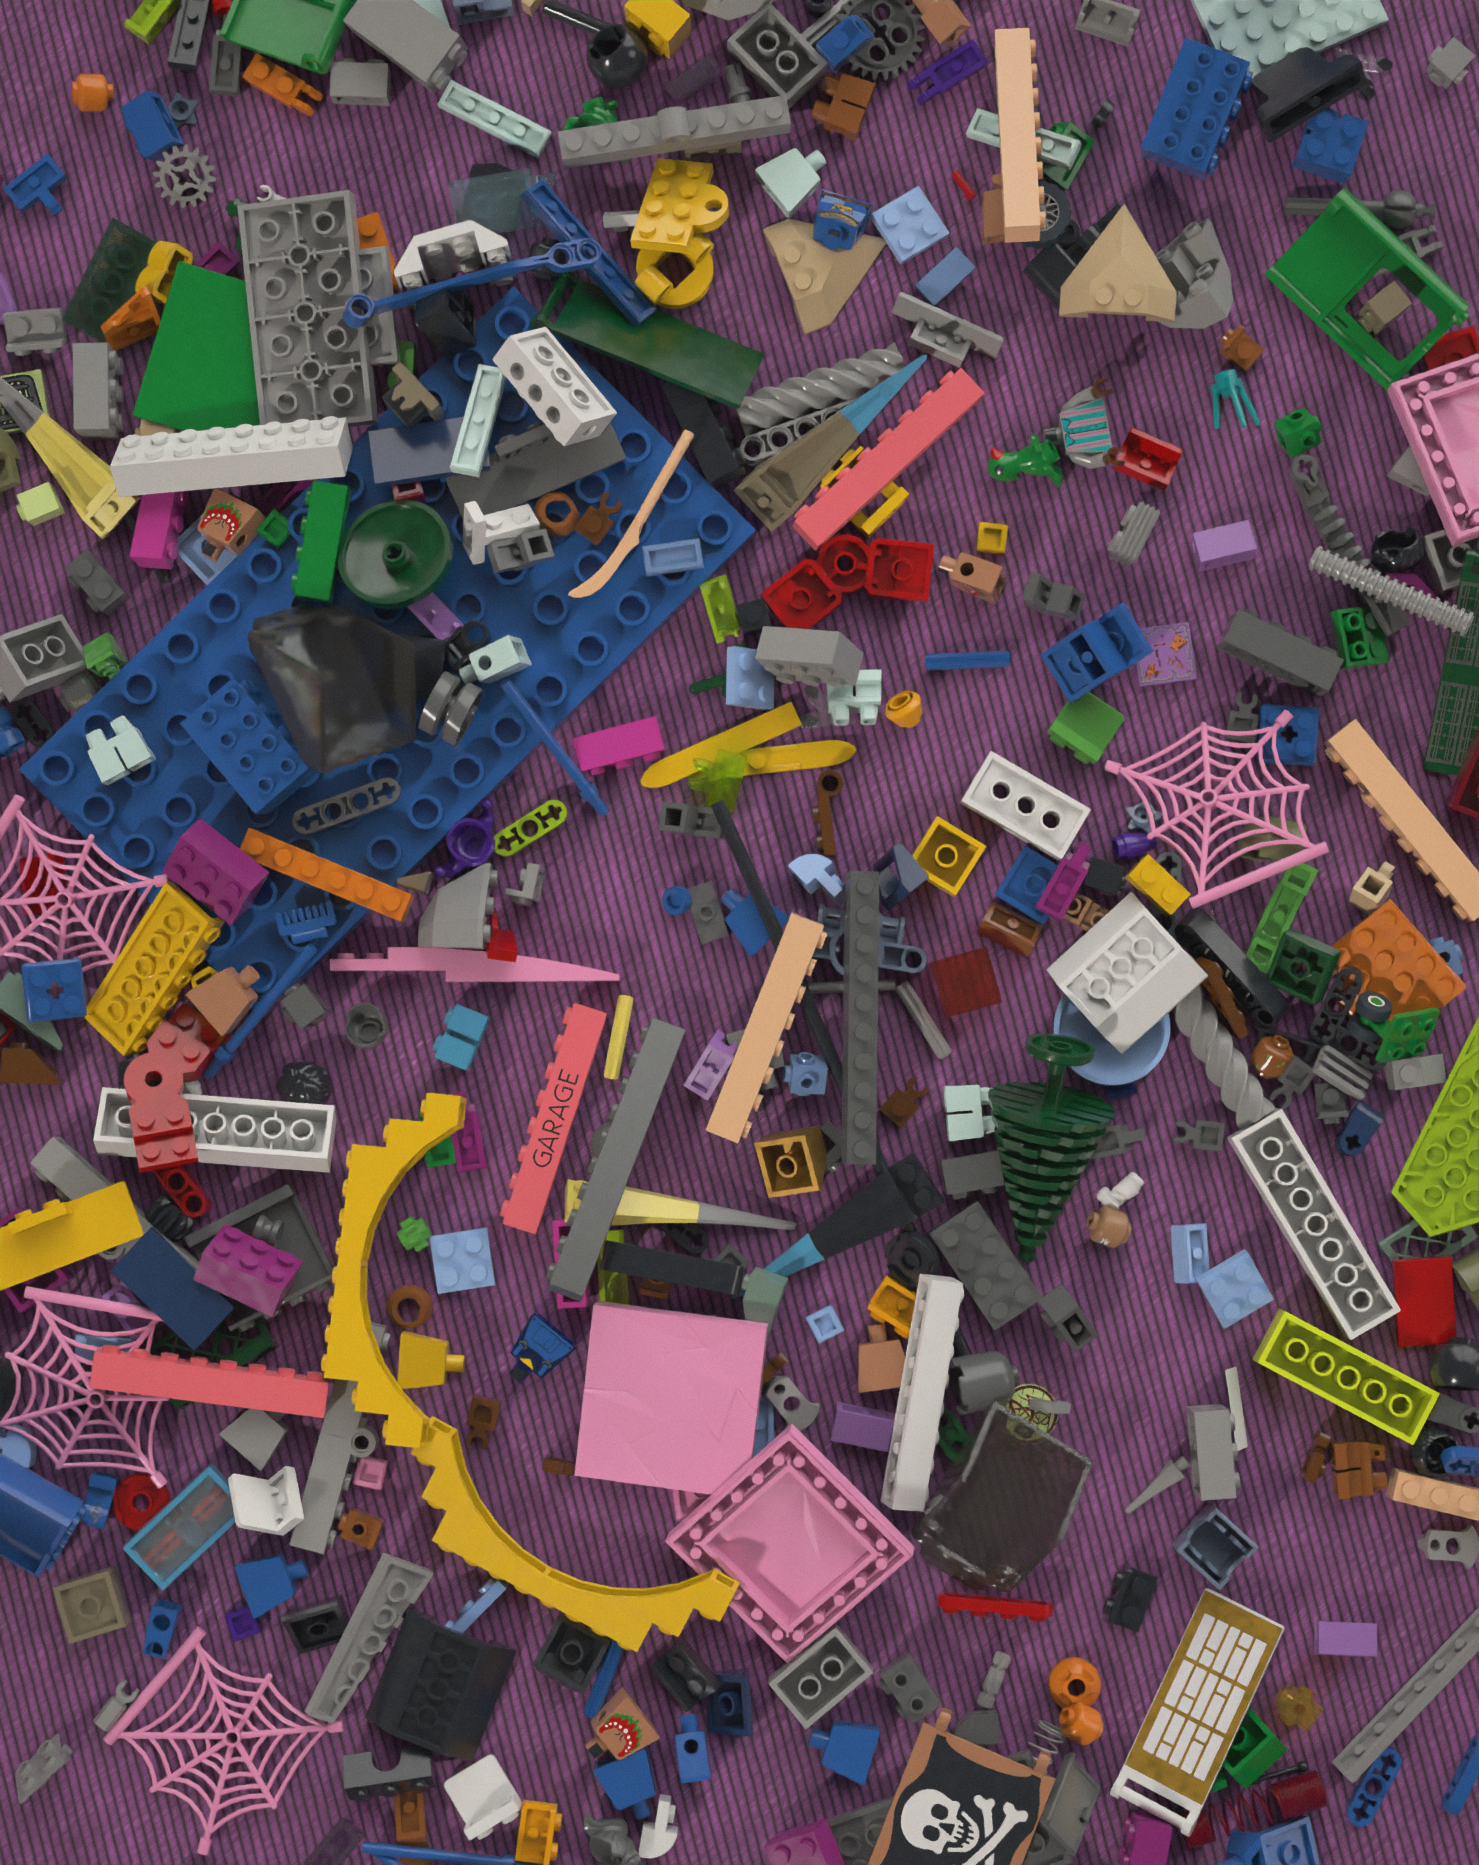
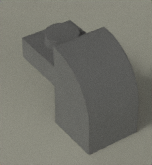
[1022,572,1086,622]
[658,801,725,839]
[951,1709,1000,1745]

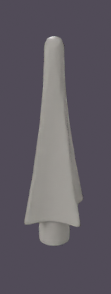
[1125,1456,1190,1514]

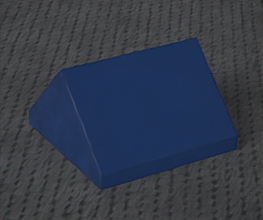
[705,1669,753,1736]

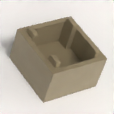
[52,1565,132,1644]

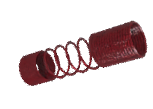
[1178,1770,1328,1850]

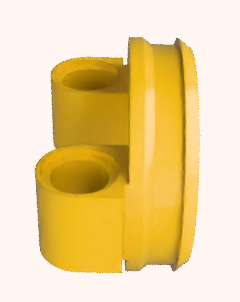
[635,233,714,309]

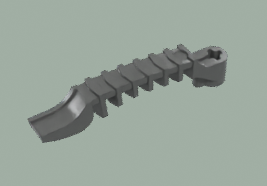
[1287,455,1410,637]

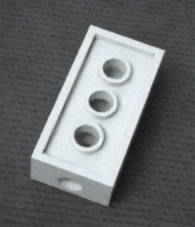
[492,327,617,446]
[960,751,1091,861]

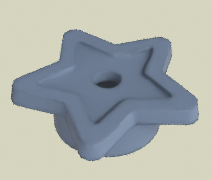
[166,92,198,129]
[1126,800,1163,833]

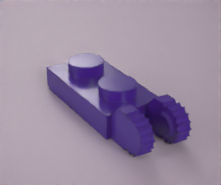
[907,39,988,105]

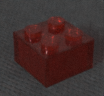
[929,947,1002,1018]

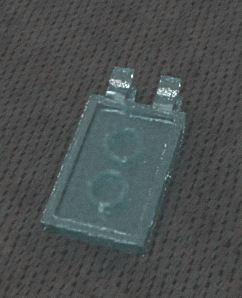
[449,168,556,234]

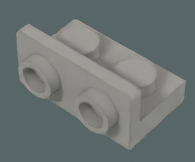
[3,307,67,356]
[505,863,546,906]

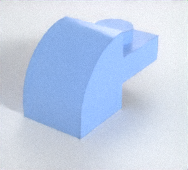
[788,854,845,906]
[0,1424,37,1468]

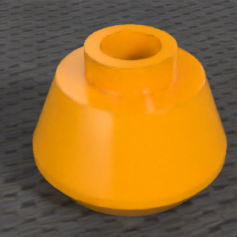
[885,691,923,728]

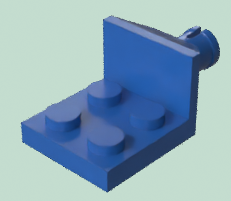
[1214,1815,1320,1865]

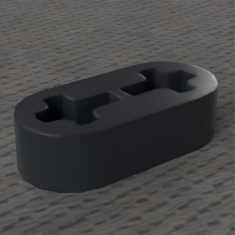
[12,699,56,748]
[661,1223,709,1253]

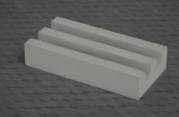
[1312,1045,1373,1101]

